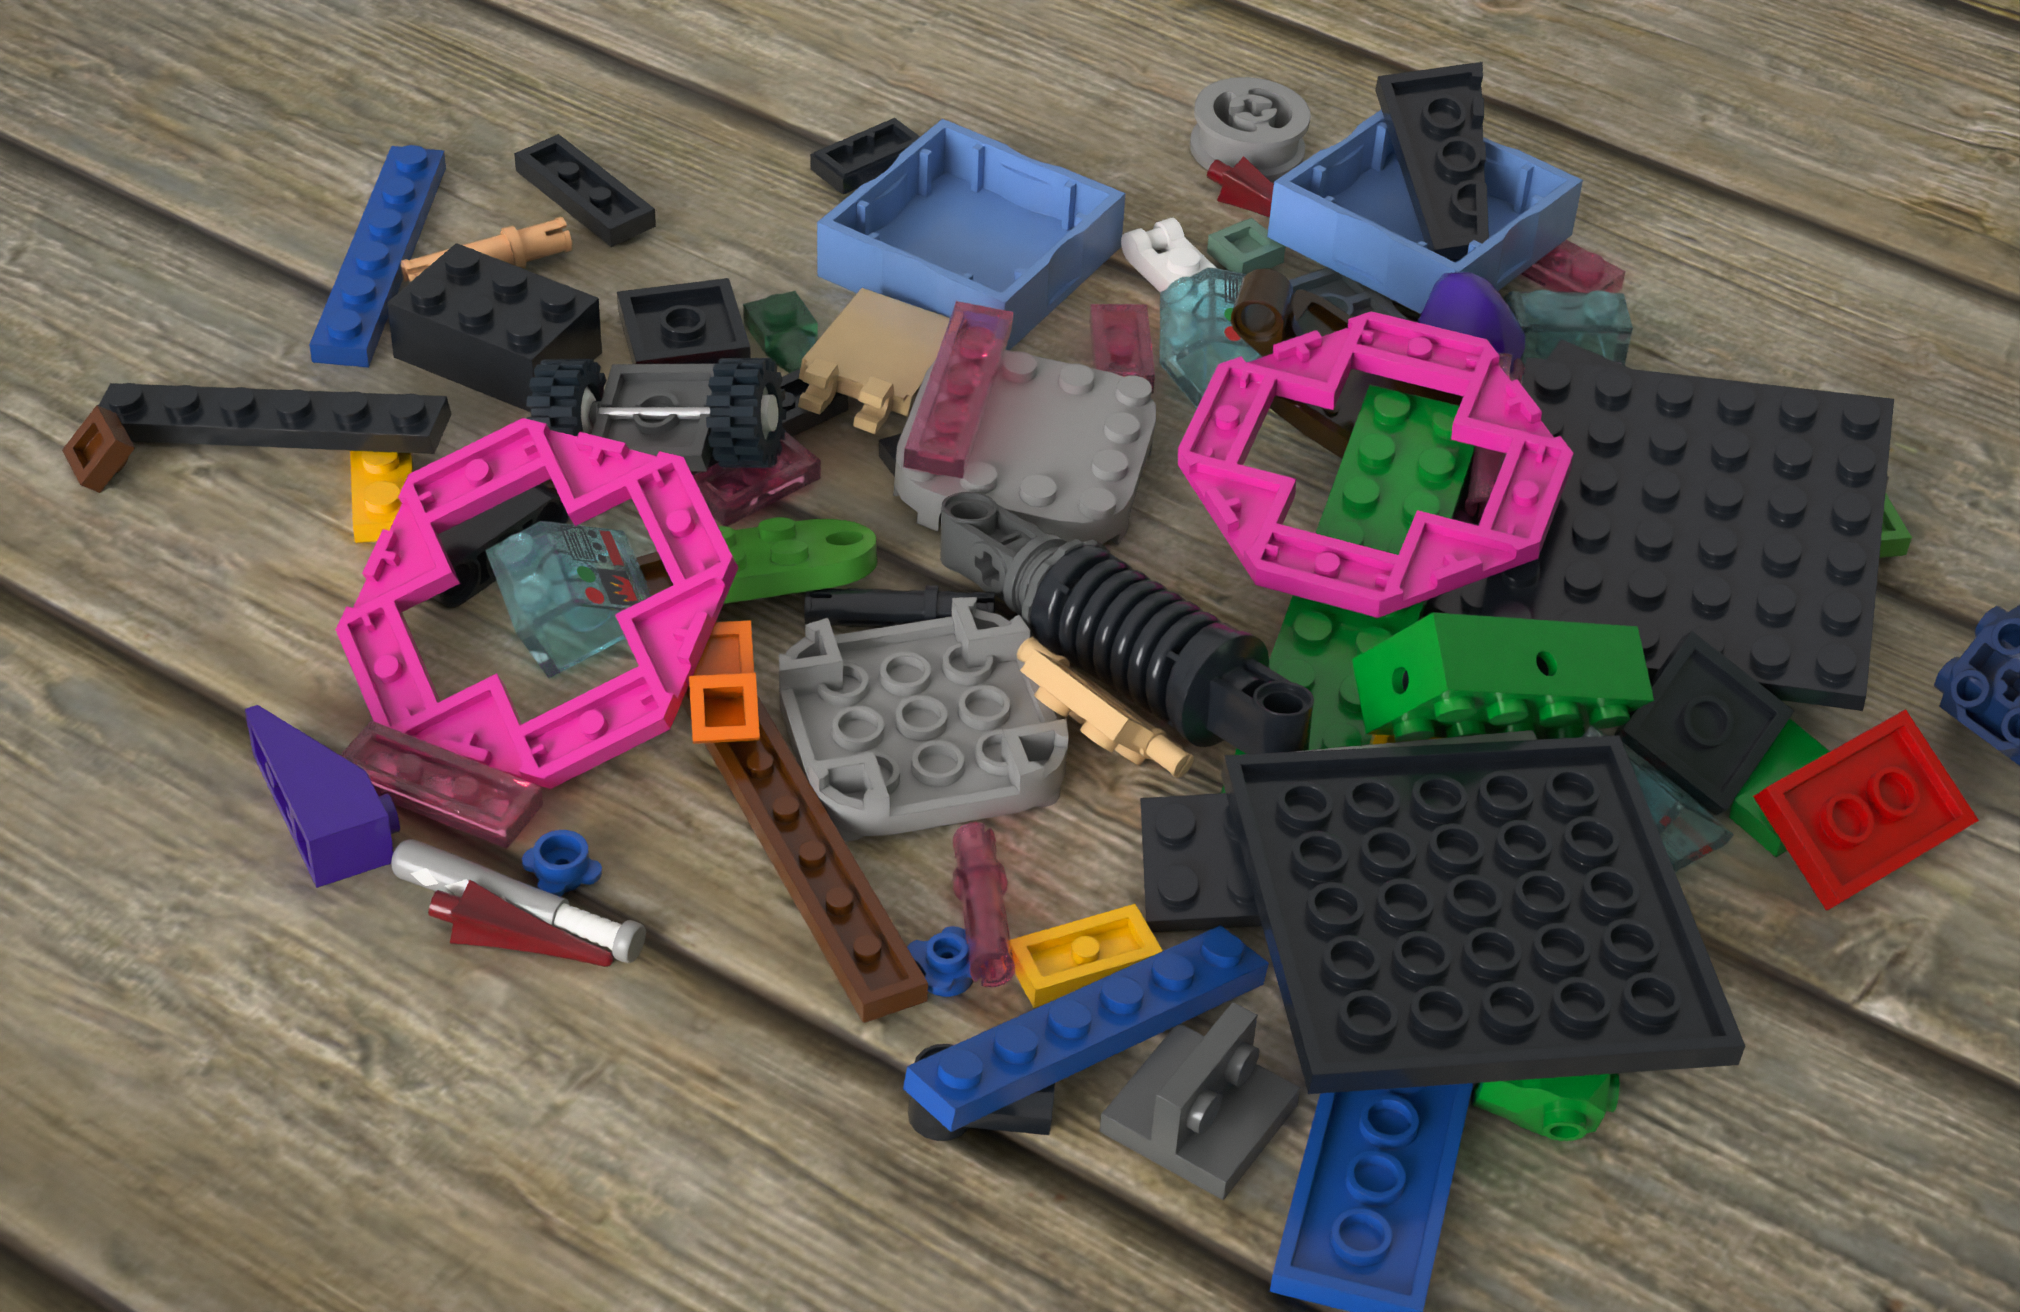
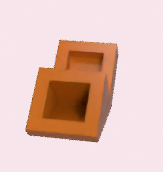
[689,620,760,744]

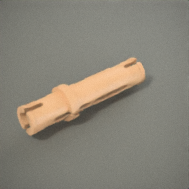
[400,216,572,285]

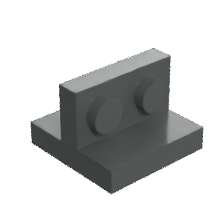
[1100,1002,1301,1201]

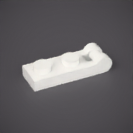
[1121,218,1239,336]

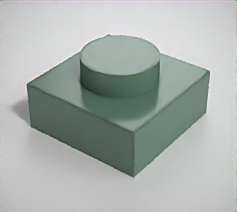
[1207,217,1286,280]

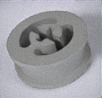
[1190,77,1311,182]

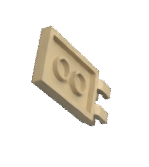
[798,288,967,434]

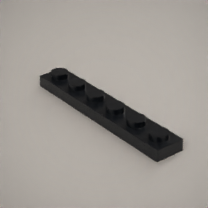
[98,383,452,454]

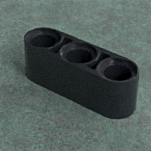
[432,483,569,608]

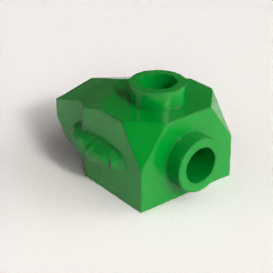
[1472,1073,1620,1141]

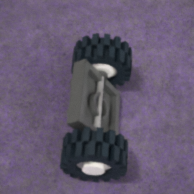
[527,358,786,471]

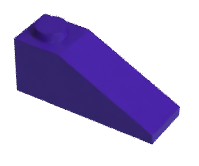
[245,705,400,888]

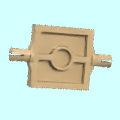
[1017,637,1194,778]

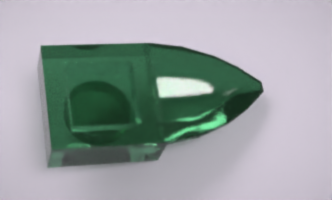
[743,291,818,373]

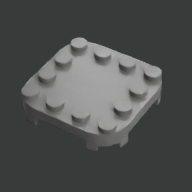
[893,339,1156,545]
[779,597,1068,841]

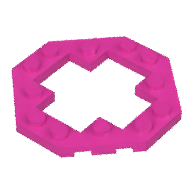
[1178,311,1574,618]
[335,418,739,789]

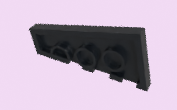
[1375,62,1489,260]

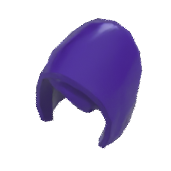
[1418,272,1526,378]

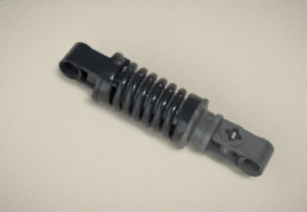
[940,492,1314,754]

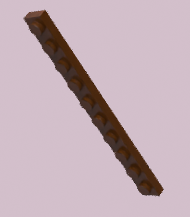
[612,552,928,1023]

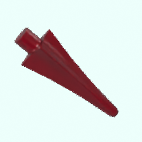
[1207,156,1274,218]
[428,880,614,967]

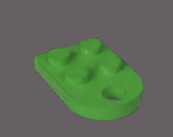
[718,517,878,604]

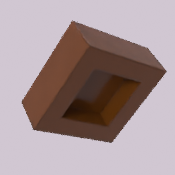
[62,405,135,493]

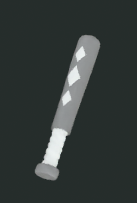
[391,839,646,963]

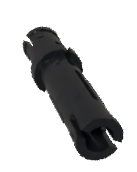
[804,585,995,628]

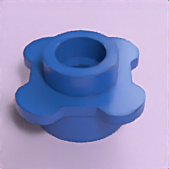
[522,830,602,896]
[907,926,988,997]

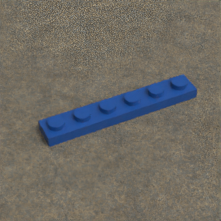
[309,145,446,368]
[903,925,1269,1132]

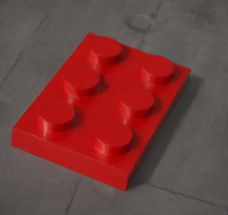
[1753,709,1979,911]

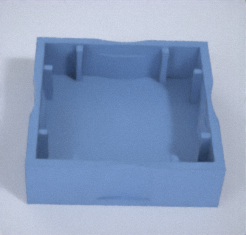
[1267,110,1583,314]
[817,119,1126,351]

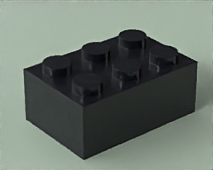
[387,243,602,412]

